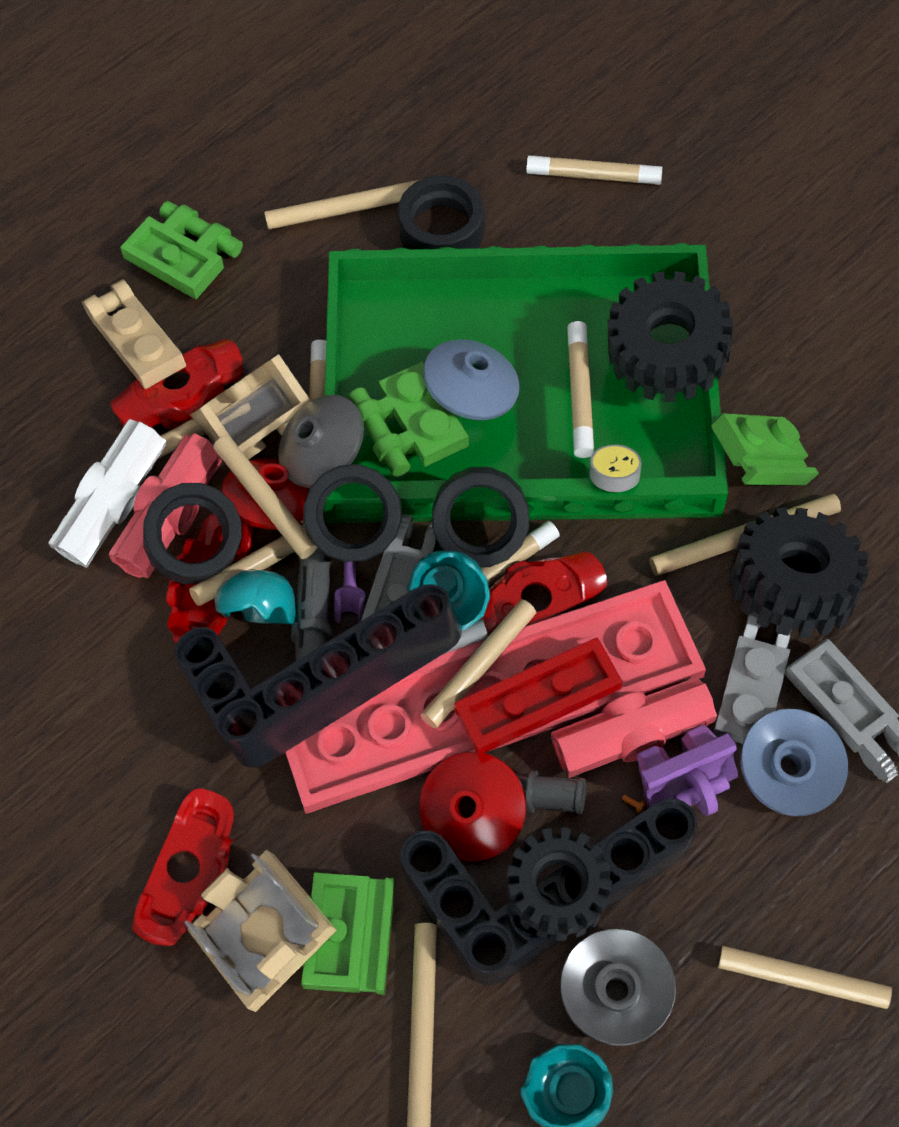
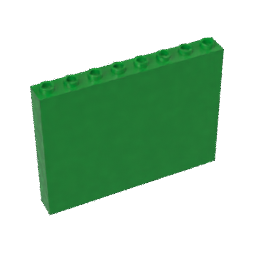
[323,243,728,523]

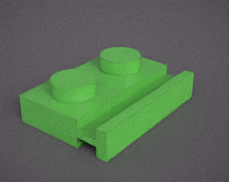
[711,413,819,485]
[302,873,395,995]

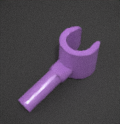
[334,561,365,623]

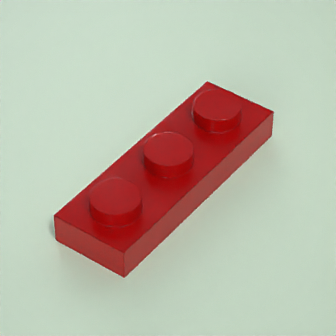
[454,637,623,755]

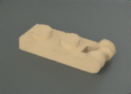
[82,279,186,389]

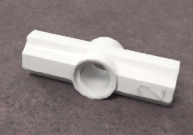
[48,419,166,568]

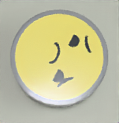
[590,445,641,492]

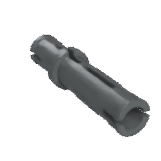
[290,547,332,662]

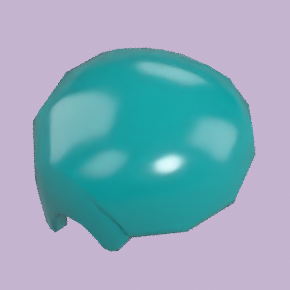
[407,551,490,631]
[215,569,296,624]
[520,1044,613,1127]

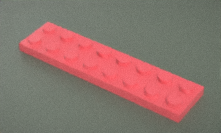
[285,580,706,814]

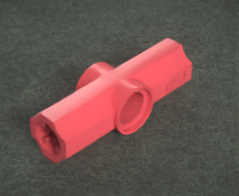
[109,433,222,579]
[551,677,717,778]

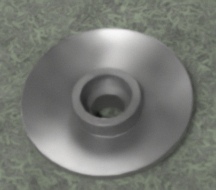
[278,395,364,488]
[560,929,676,1046]

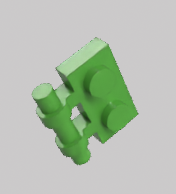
[120,201,243,299]
[348,362,469,477]

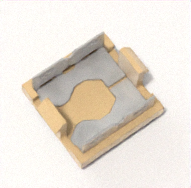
[185,850,337,1012]

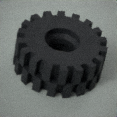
[608,271,733,402]
[729,507,869,638]

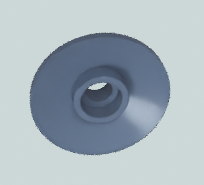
[423,339,519,420]
[740,709,848,816]

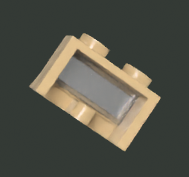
[190,354,311,459]

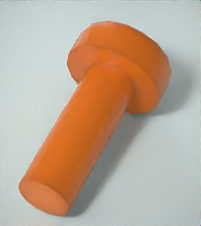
[621,794,646,814]

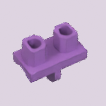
[637,725,738,816]

